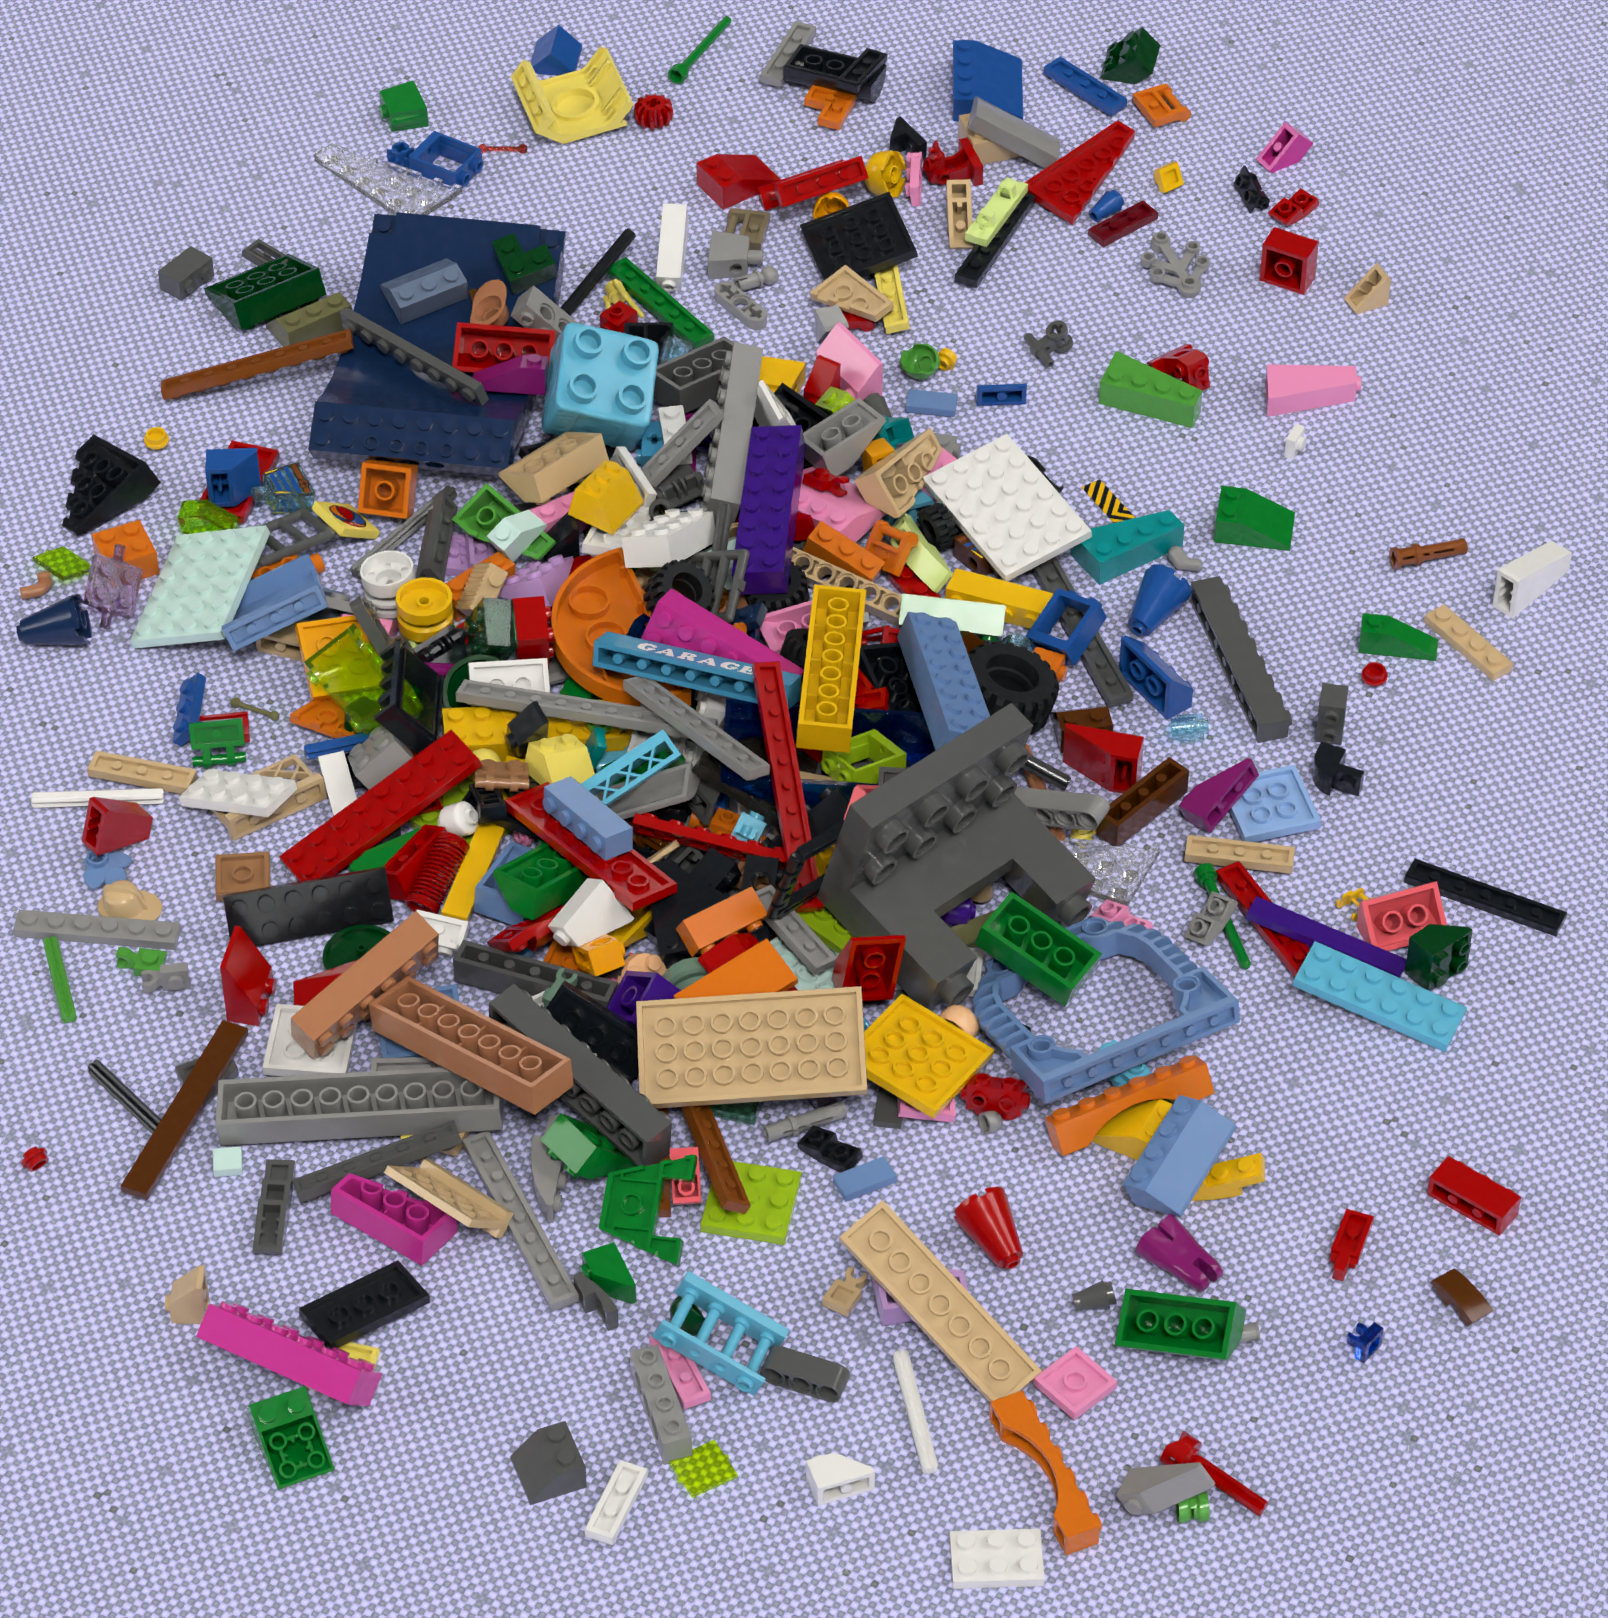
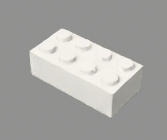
[621,508,715,568]

